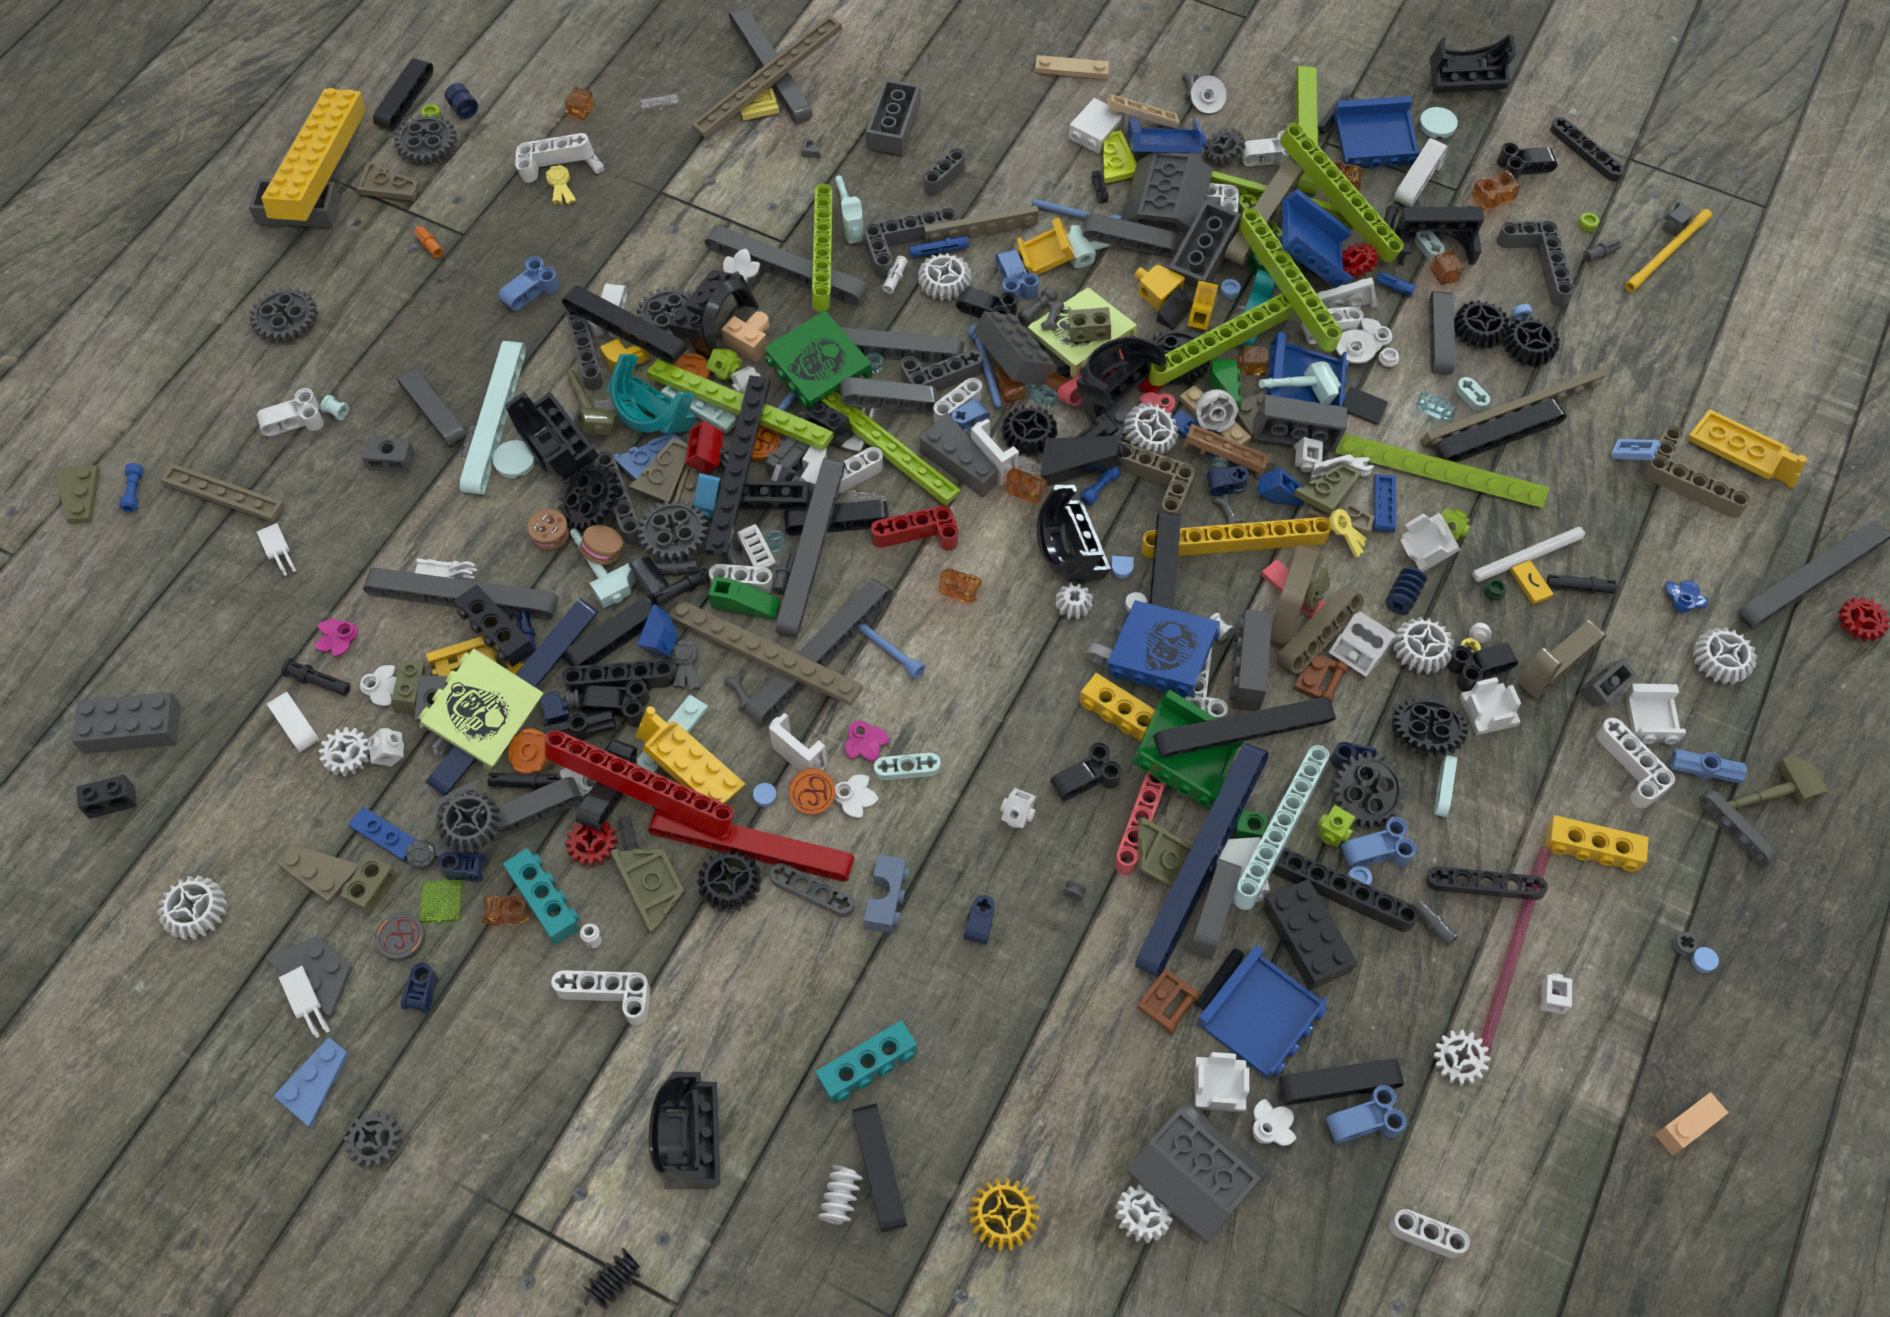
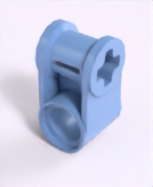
[951,399,990,433]

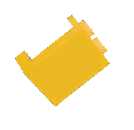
[1016,217,1075,276]

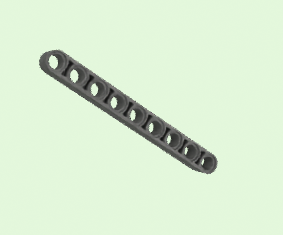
[729,7,813,123]
[704,225,868,306]
[786,323,964,363]
[775,457,845,637]
[1738,520,1890,629]
[363,568,559,620]
[745,579,893,726]

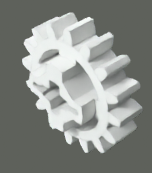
[319,727,370,777]
[1434,1030,1490,1086]
[1115,1184,1172,1243]

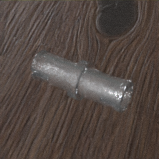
[640,93,680,111]

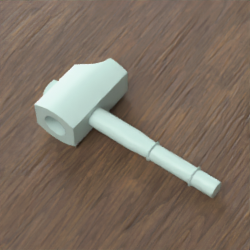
[835,176,864,244]
[1068,225,1111,268]
[1259,362,1341,405]
[570,529,636,609]

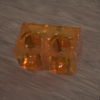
[1471,170,1521,211]

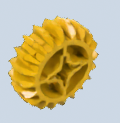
[969,1178,1039,1251]

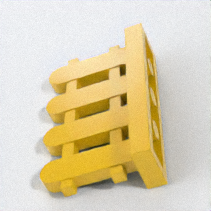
[426,636,524,677]

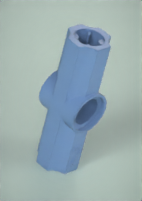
[1669,749,1747,784]

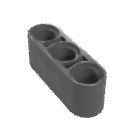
[924,148,965,196]

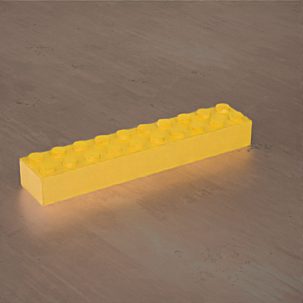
[261,88,366,221]

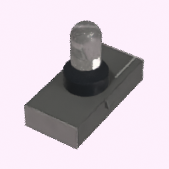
[771,464,806,482]

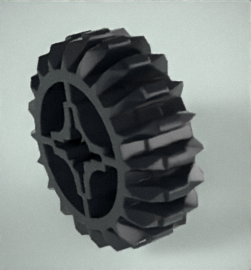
[1454,300,1509,350]
[1503,317,1560,367]
[1002,404,1058,457]
[697,849,762,914]

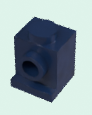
[541,691,570,724]

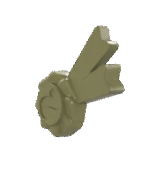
[1304,567,1330,611]

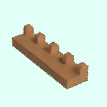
[1183,424,1269,478]

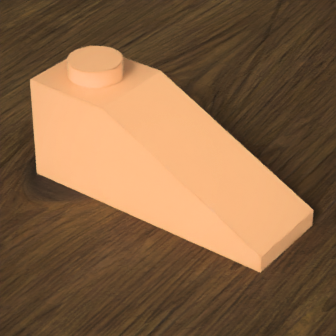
[1654,1092,1729,1156]

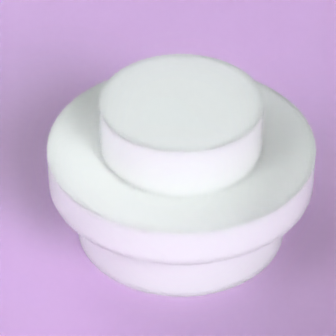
[1378,348,1399,367]
[1469,623,1492,643]

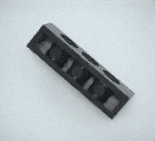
[740,480,810,510]
[455,585,534,667]

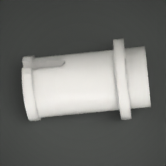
[580,924,601,949]

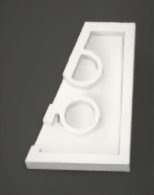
[1317,277,1378,309]

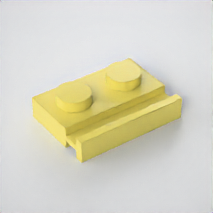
[740,89,779,121]

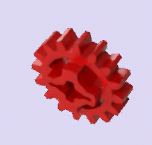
[1342,242,1379,279]
[1837,596,1890,642]
[565,821,618,868]

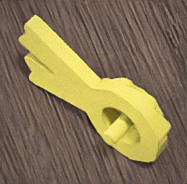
[546,165,576,205]
[1329,509,1366,558]

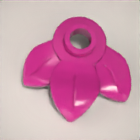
[314,619,358,657]
[845,721,889,762]

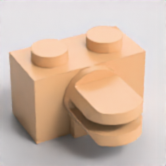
[722,312,769,363]

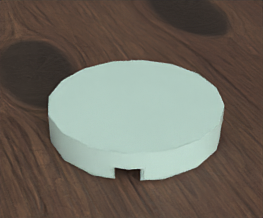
[1419,107,1458,139]
[493,440,536,479]

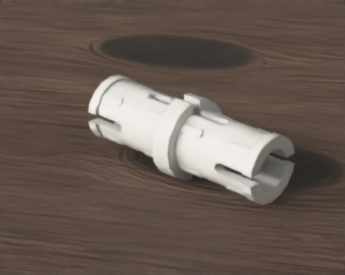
[882,256,908,294]

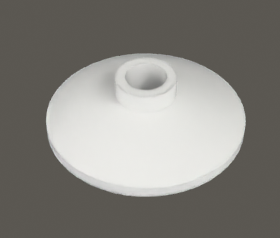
[1191,76,1226,114]
[1336,330,1377,364]

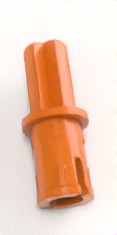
[414,226,444,258]

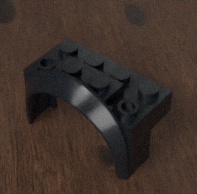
[1430,34,1516,93]
[1394,206,1484,265]
[668,270,759,359]
[1076,336,1167,418]
[505,391,599,481]
[1037,485,1111,581]
[649,1072,720,1189]

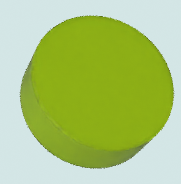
[421,104,441,119]
[1578,213,1599,232]

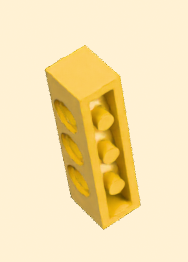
[1079,673,1155,742]
[1544,815,1649,872]

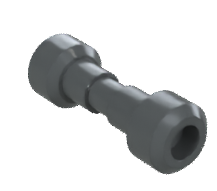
[1018,287,1058,325]

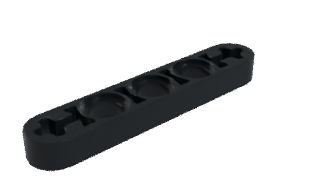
[1550,117,1624,181]
[1426,866,1548,900]

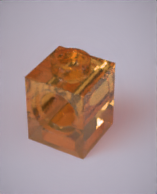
[565,87,594,121]
[1237,346,1269,376]

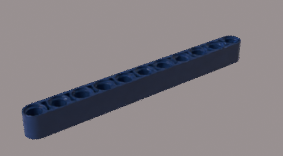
[425,598,598,796]
[1135,743,1269,977]

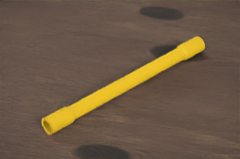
[1625,209,1712,292]

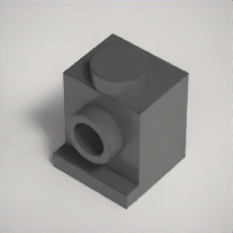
[1663,201,1695,237]

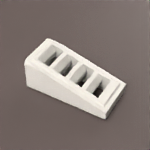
[737,524,776,568]

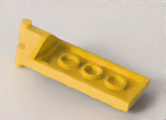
[1687,409,1807,488]
[635,706,745,804]

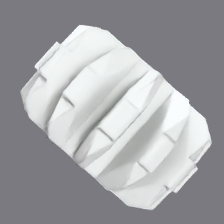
[1056,582,1093,621]

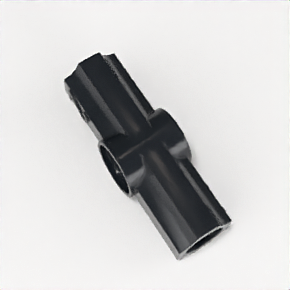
[543,709,616,741]

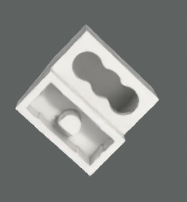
[1329,612,1397,677]

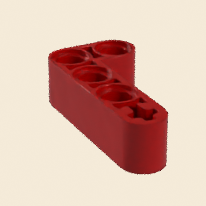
[871,506,958,551]

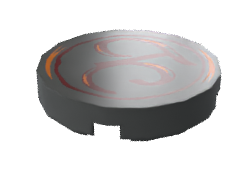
[375,913,426,961]

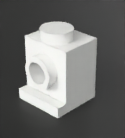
[1294,437,1323,473]
[1539,973,1572,1015]

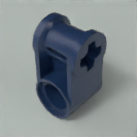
[1206,466,1249,496]
[1330,741,1377,775]
[437,851,487,882]
[963,895,995,945]
[401,962,438,1013]

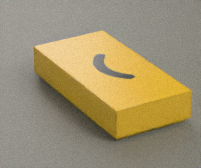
[1510,560,1553,605]

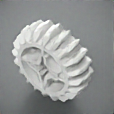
[918,253,971,302]
[1122,402,1179,455]
[1393,617,1454,675]
[1692,627,1757,685]
[157,875,227,941]

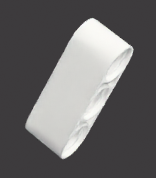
[933,378,982,423]
[838,447,883,494]
[709,564,773,594]
[266,691,320,753]
[1389,1209,1470,1258]

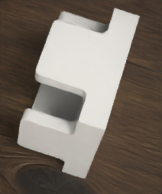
[1400,513,1460,572]
[1459,677,1521,736]
[1194,1052,1249,1113]

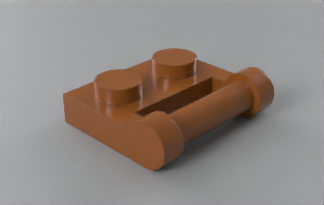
[1293,654,1348,703]
[1136,968,1201,1034]

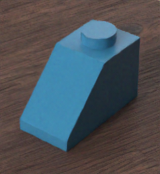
[694,473,721,521]

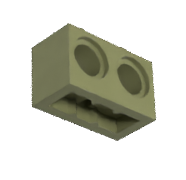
[1068,307,1111,343]
[391,659,426,714]
[340,855,398,916]

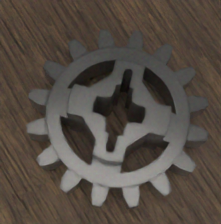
[1204,128,1246,166]
[343,1110,403,1169]

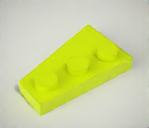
[1103,130,1137,184]

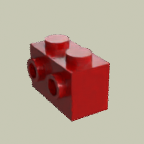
[685,421,723,474]

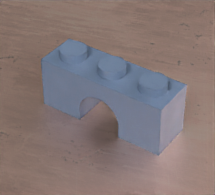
[864,854,910,934]

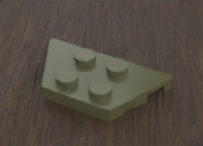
[1138,817,1193,888]
[611,849,685,933]

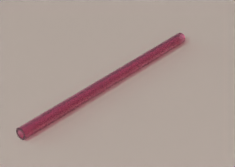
[1475,847,1551,1059]

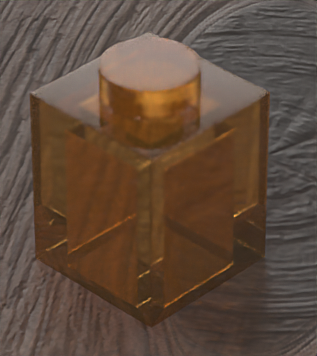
[1430,250,1464,285]

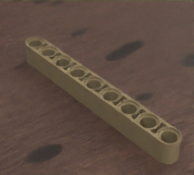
[1224,154,1305,265]

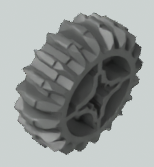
[436,790,502,854]

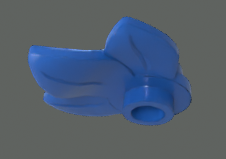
[1665,580,1709,613]

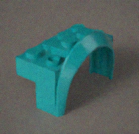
[606,354,697,434]

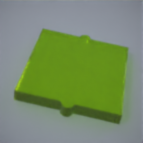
[419,879,463,924]

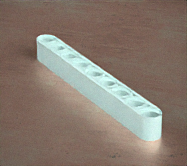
[460,341,526,495]
[1233,745,1329,910]

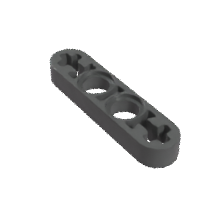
[1699,790,1777,866]
[770,863,854,917]

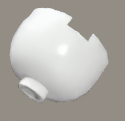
[1195,389,1239,432]

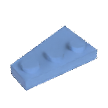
[614,433,683,481]
[274,1037,349,1129]

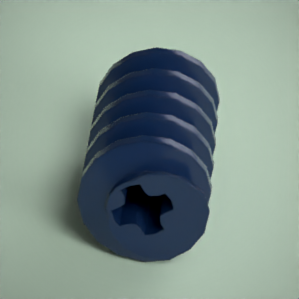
[1385,567,1428,615]

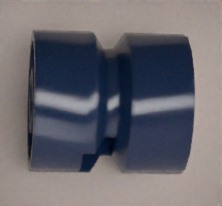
[444,83,478,119]

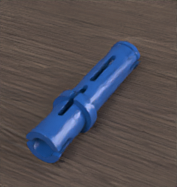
[909,236,969,258]

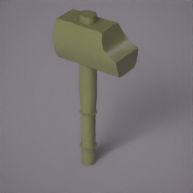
[567,370,619,435]
[1727,754,1829,810]

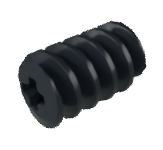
[583,1247,641,1309]

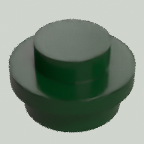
[1484,579,1507,600]

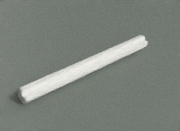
[1472,527,1585,582]

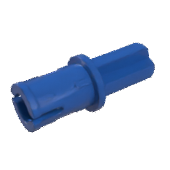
[1376,272,1417,297]

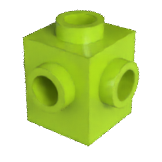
[706,349,743,380]
[1441,507,1471,540]
[1317,805,1355,848]

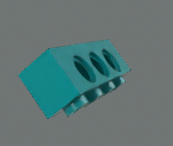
[503,848,580,945]
[815,1020,917,1103]

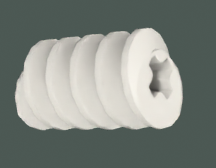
[818,1165,863,1225]

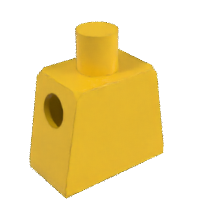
[1134,265,1185,311]

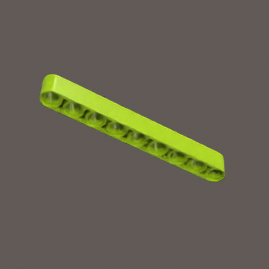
[1295,66,1318,194]
[1280,123,1404,263]
[812,184,832,312]
[1239,208,1342,352]
[1149,293,1295,386]

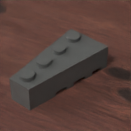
[920,412,997,498]

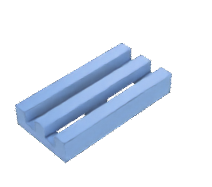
[1611,439,1661,460]

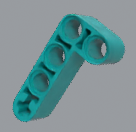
[1239,270,1276,349]

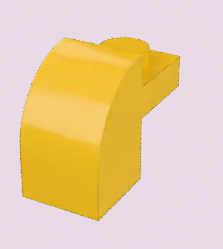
[1188,281,1218,330]
[600,339,650,375]

